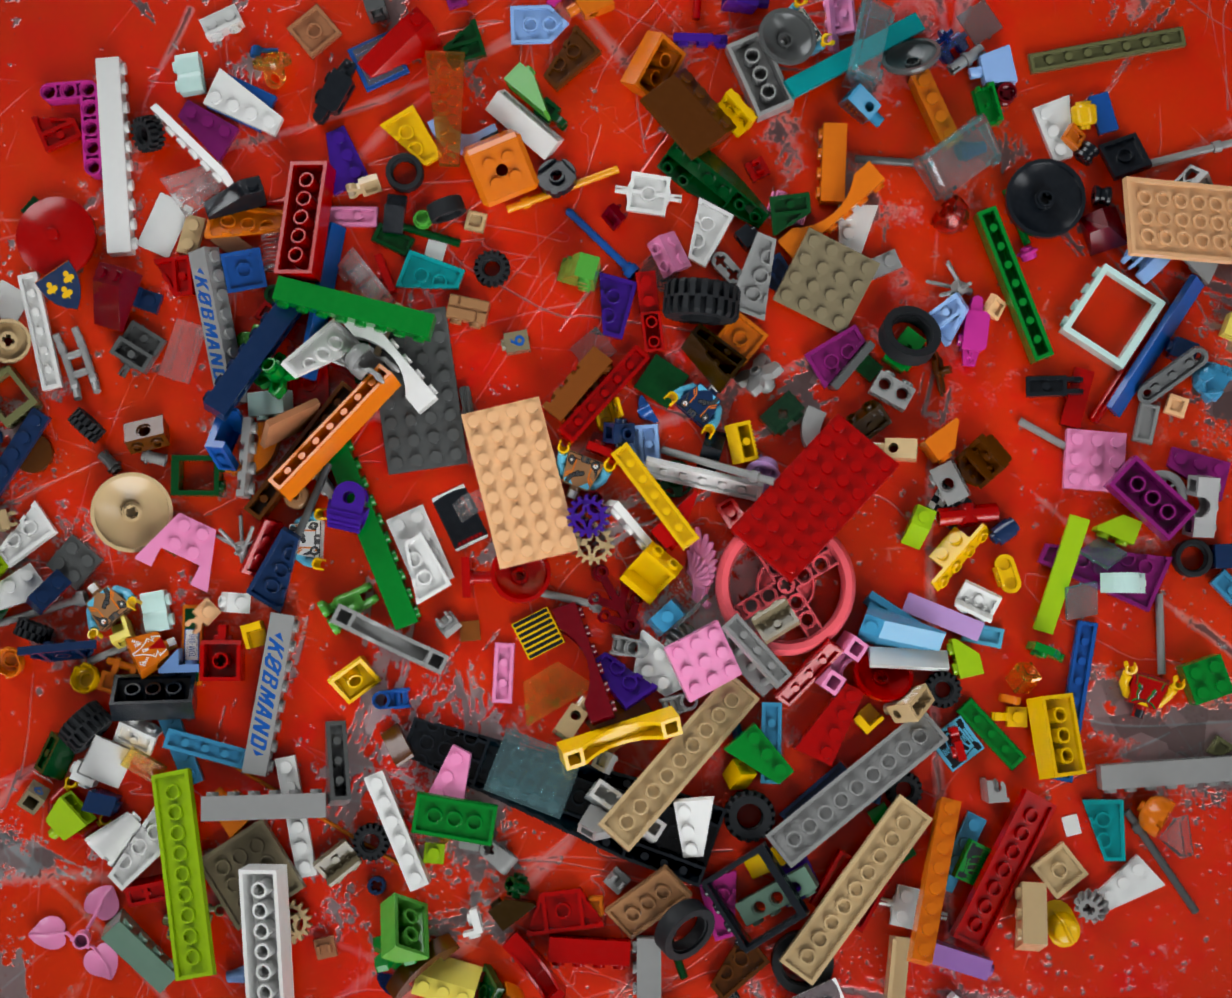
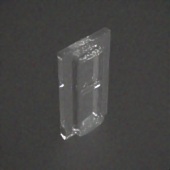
[158,318,204,384]

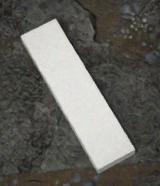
[868,646,950,672]

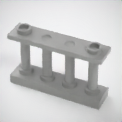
[721,613,792,697]

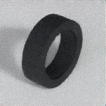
[878,306,941,366]
[654,898,715,961]
[771,930,834,994]

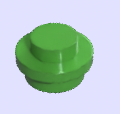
[413,210,432,230]

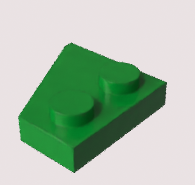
[1025,641,1065,663]

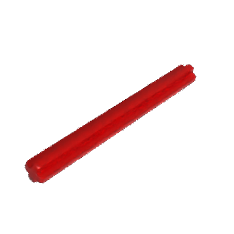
[1088,322,1158,424]

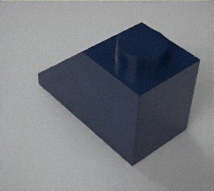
[81,787,123,817]

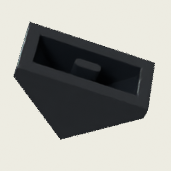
[696,430,726,471]

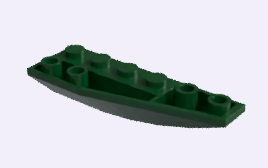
[657,142,770,229]

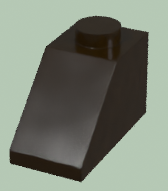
[488,896,536,931]

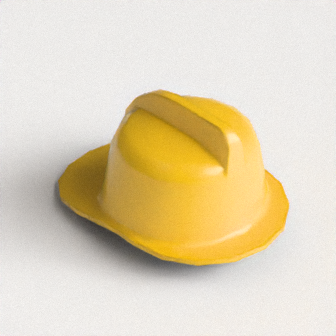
[1047,900,1081,948]

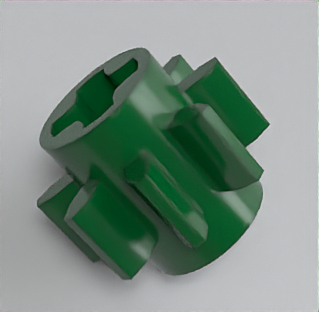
[504,872,530,899]

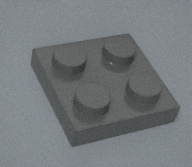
[46,534,104,591]

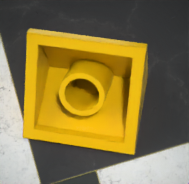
[327,655,382,704]

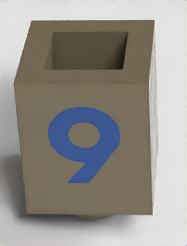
[501,329,531,356]
[17,779,51,815]

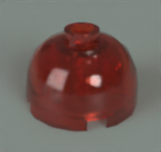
[930,194,970,235]

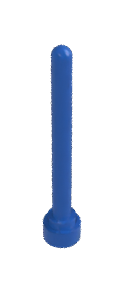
[565,208,640,280]

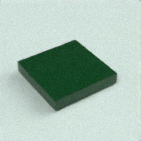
[634,354,689,409]

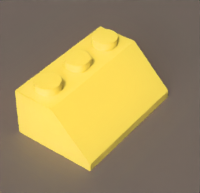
[411,957,483,998]

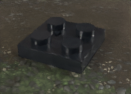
[1098,132,1152,181]

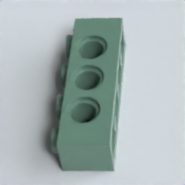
[735,863,819,926]

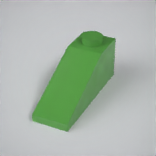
[503,62,551,121]

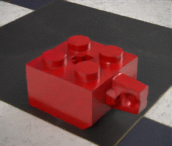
[199,625,245,681]

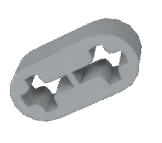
[711,251,741,285]

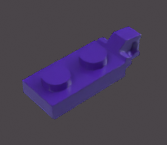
[673,33,728,50]

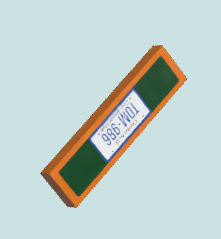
[182,605,204,685]

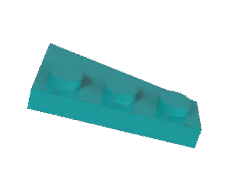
[395,250,466,290]
[1081,799,1126,861]

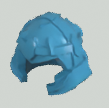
[1191,361,1232,404]

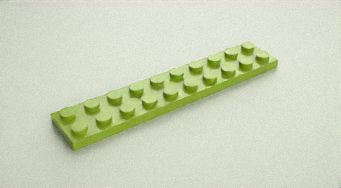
[151,768,217,981]

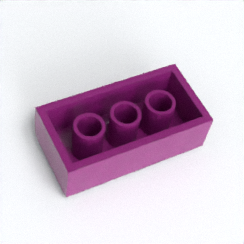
[1103,455,1197,541]

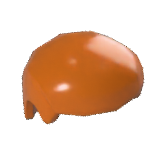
[0,646,26,679]

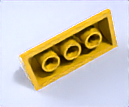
[1026,693,1087,780]

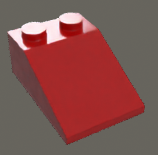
[650,491,698,551]

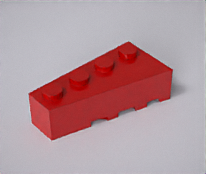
[792,683,864,766]

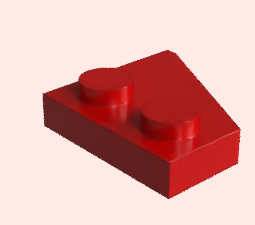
[154,255,196,297]

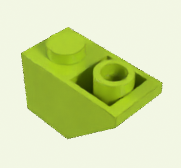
[1091,515,1143,547]
[946,638,984,679]

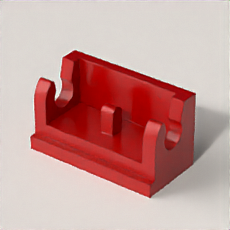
[124,874,166,907]

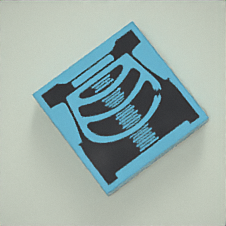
[936,715,985,772]

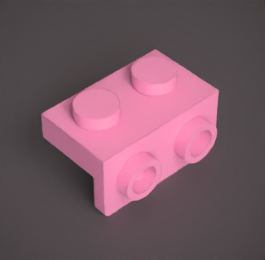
[647,231,692,279]

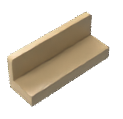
[884,935,911,998]

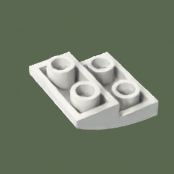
[78,734,136,789]

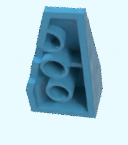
[857,604,946,651]

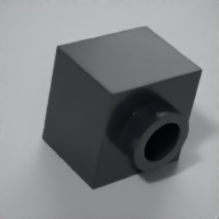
[734,223,757,252]

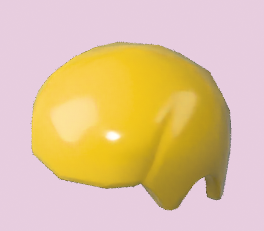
[70,662,101,694]

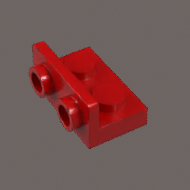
[586,432,619,462]

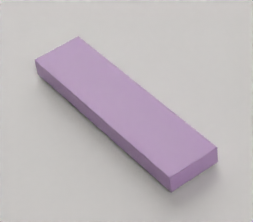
[902,592,985,642]

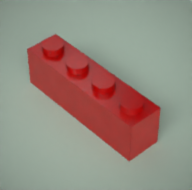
[548,934,631,970]

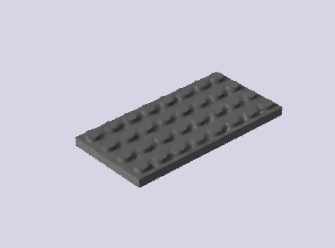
[370,307,468,475]

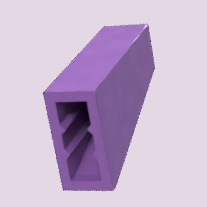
[932,940,994,981]

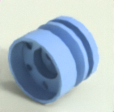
[1120,249,1172,285]

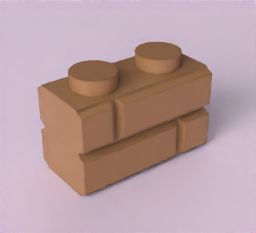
[446,293,491,329]

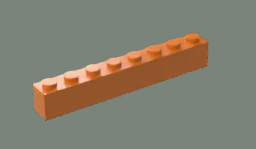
[267,363,401,502]
[907,797,961,966]

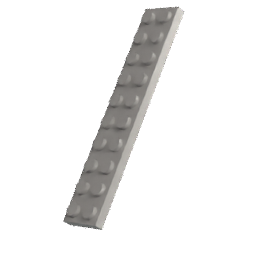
[765,712,949,868]

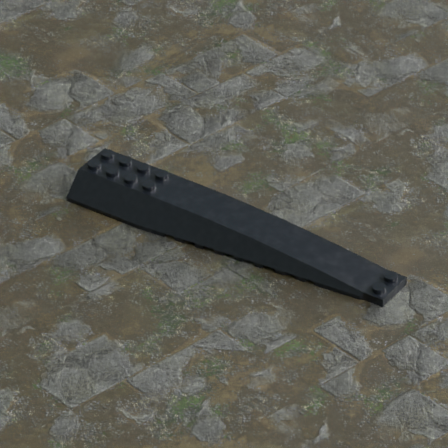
[406,717,727,887]

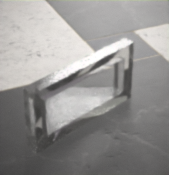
[1159,814,1194,859]

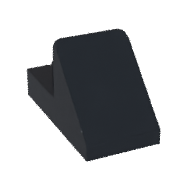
[383,194,408,235]

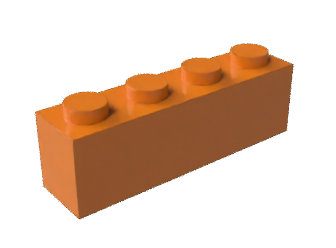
[907,69,962,153]
[815,122,847,206]

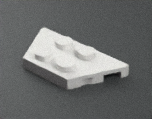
[633,629,682,697]

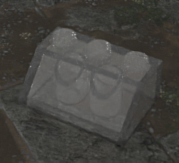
[337,247,395,303]

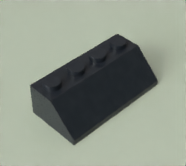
[109,672,197,721]

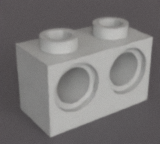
[867,370,916,412]

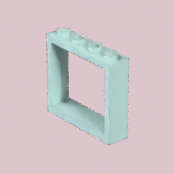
[1058,263,1166,371]

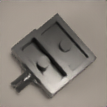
[109,320,168,378]

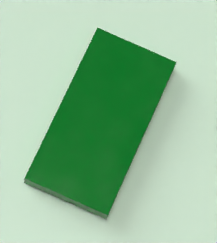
[411,791,498,846]

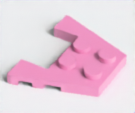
[134,513,216,592]

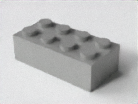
[725,32,795,123]

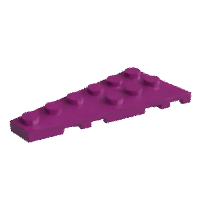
[1037,543,1173,612]

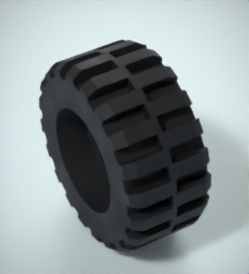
[662,277,741,325]

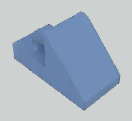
[158,648,200,673]

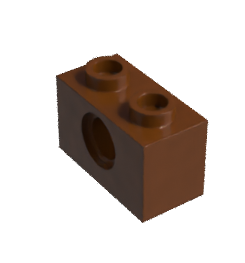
[123,415,170,454]

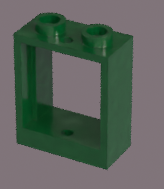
[170,455,226,497]

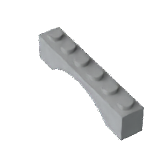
[329,603,450,675]

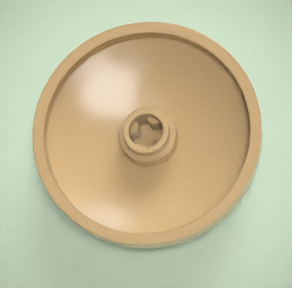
[90,472,173,553]

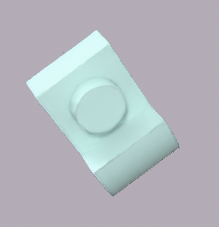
[1100,572,1146,593]

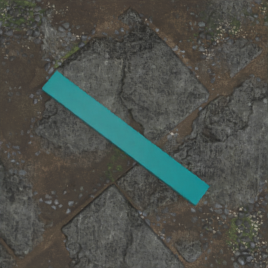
[783,12,925,100]

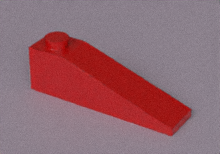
[357,7,442,78]

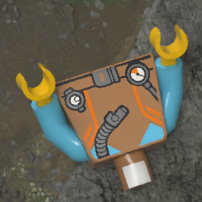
[556,440,617,500]
[86,581,143,640]

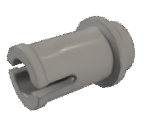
[141,450,168,467]

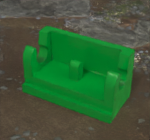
[970,81,1004,130]

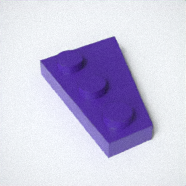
[326,125,368,196]
[599,272,637,340]
[595,652,658,711]

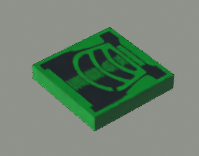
[951,838,991,885]

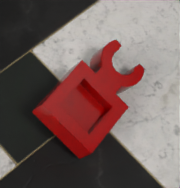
[947,725,967,762]

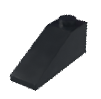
[203,175,267,220]

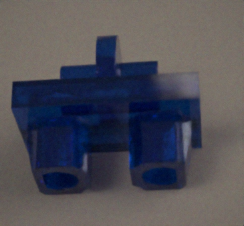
[935,29,969,65]

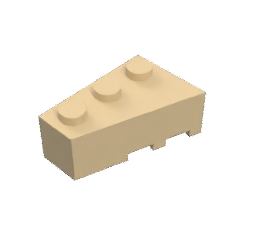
[1014,881,1048,952]

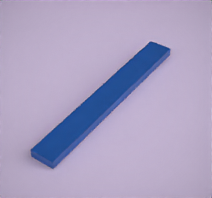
[300,222,346,381]
[1106,274,1204,417]
[1051,620,1098,783]

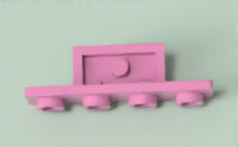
[823,0,857,54]

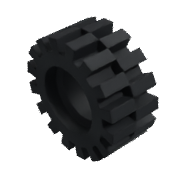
[131,115,166,153]
[474,250,510,288]
[68,407,106,443]
[13,617,54,645]
[925,671,962,708]
[885,772,923,805]
[352,823,390,861]

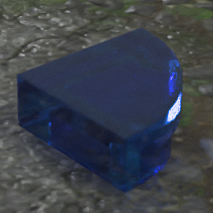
[377,972,393,995]

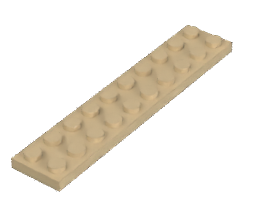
[597,678,760,852]
[779,794,933,986]

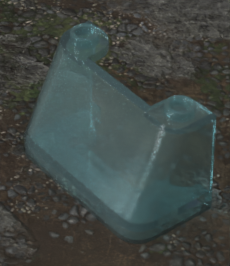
[910,113,1003,201]

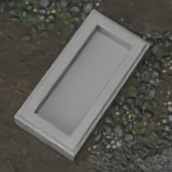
[1131,402,1160,445]

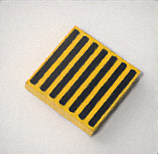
[511,607,565,660]

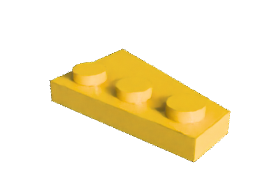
[380,105,443,167]

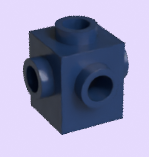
[603,418,636,447]

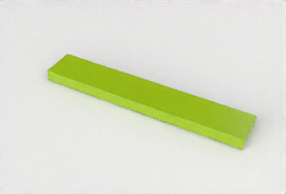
[1033,514,1090,635]

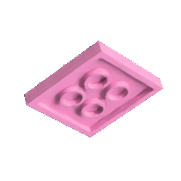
[1062,428,1127,493]
[663,620,742,703]

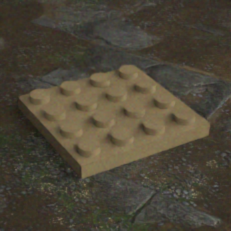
[772,227,880,333]
[202,820,306,931]

